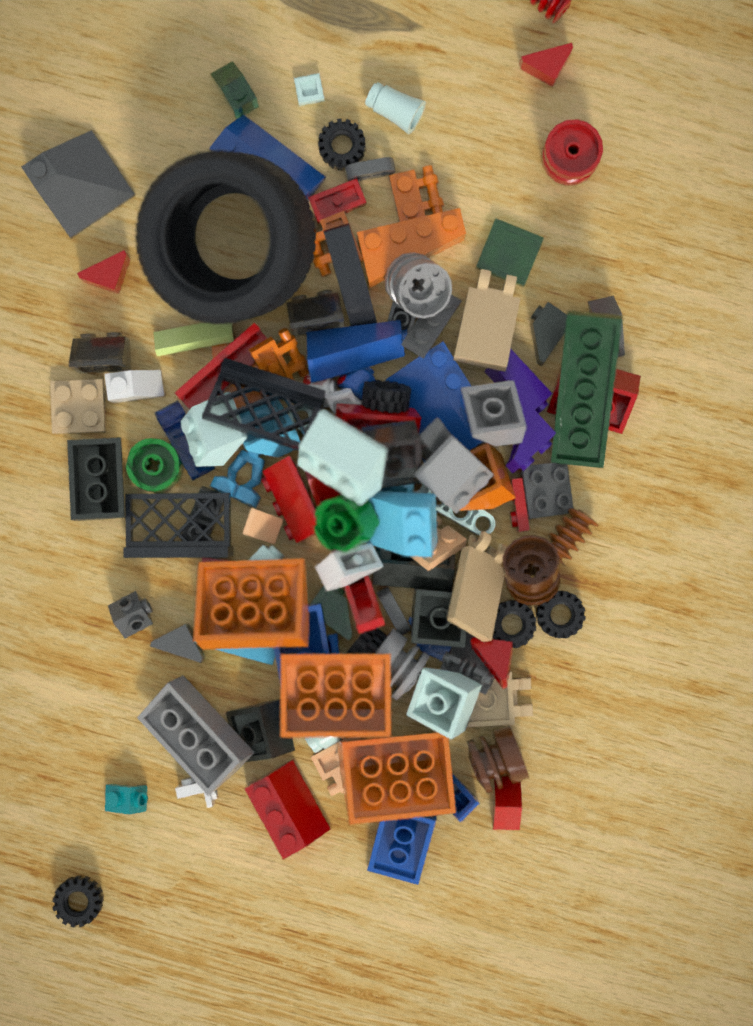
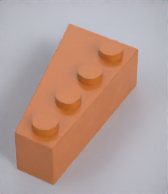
[357,208,466,289]

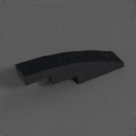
[323,223,377,326]

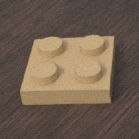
[50,379,106,434]

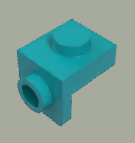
[105,784,148,815]

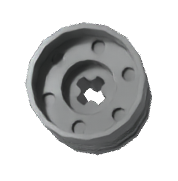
[385,252,452,318]
[374,628,430,700]

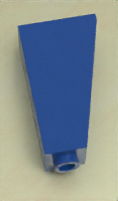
[306,320,407,383]

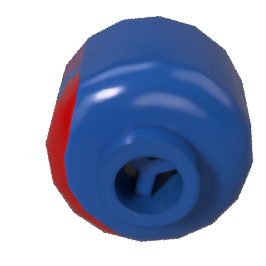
[337,367,376,401]

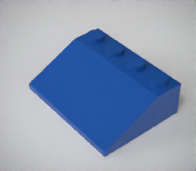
[384,342,484,463]

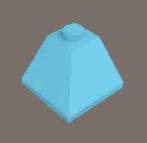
[239,399,300,458]

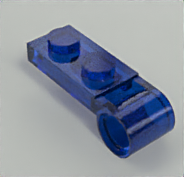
[154,400,215,481]

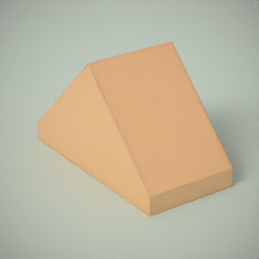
[243,508,283,544]

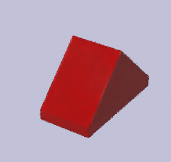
[519,43,573,87]
[77,250,131,294]
[470,637,513,689]
[493,776,522,830]

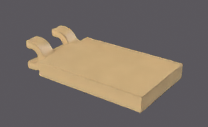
[453,269,521,372]
[447,531,507,642]
[467,671,533,727]

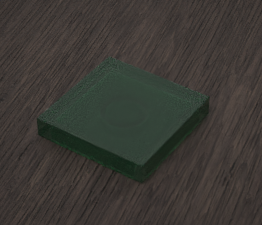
[476,218,544,287]

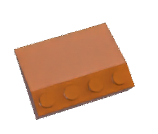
[193,558,309,649]
[281,654,391,737]
[337,732,456,825]

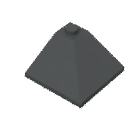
[21,130,136,238]

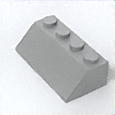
[137,676,255,796]

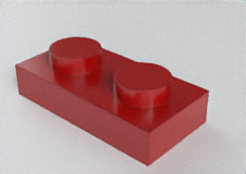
[308,178,367,224]
[508,478,530,532]

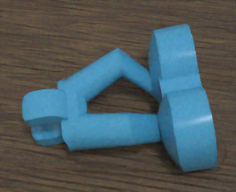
[210,450,265,508]

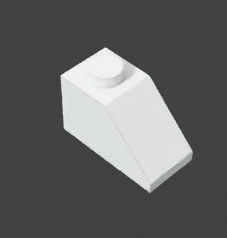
[104,370,165,403]
[315,543,383,591]

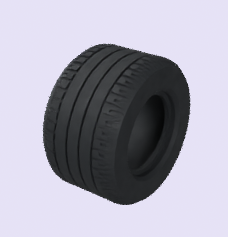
[135,150,316,324]

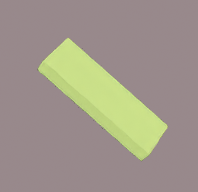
[154,322,234,356]

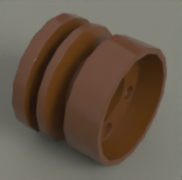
[503,535,560,605]
[467,725,529,794]

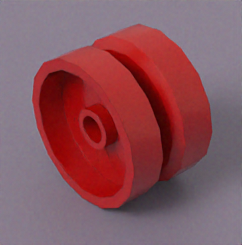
[541,119,603,186]

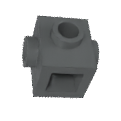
[108,591,153,639]

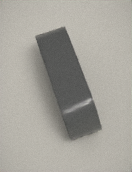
[345,157,396,181]
[376,586,411,635]

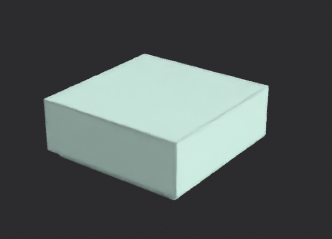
[294,73,324,106]

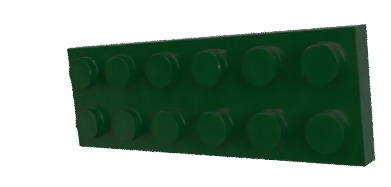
[551,310,622,468]

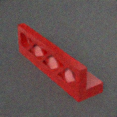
[174,322,267,410]

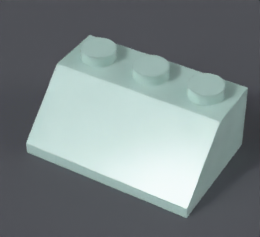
[298,410,387,505]

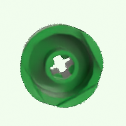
[126,438,183,493]
[314,494,380,552]

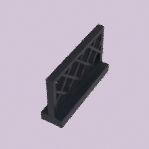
[202,358,326,451]
[123,493,234,558]

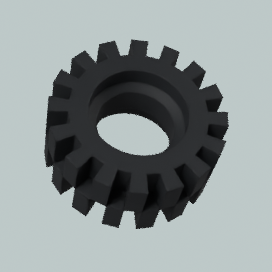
[318,118,365,170]
[361,380,411,413]
[536,591,586,639]
[492,600,537,648]
[346,628,387,654]
[52,875,104,928]

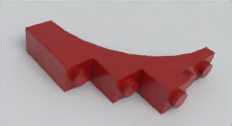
[305,471,385,633]

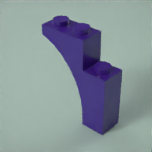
[484,349,556,474]

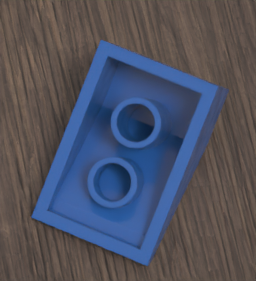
[367,815,437,885]

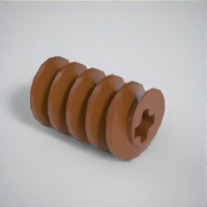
[548,508,599,566]

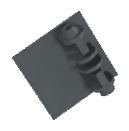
[520,463,574,519]
[439,632,495,695]

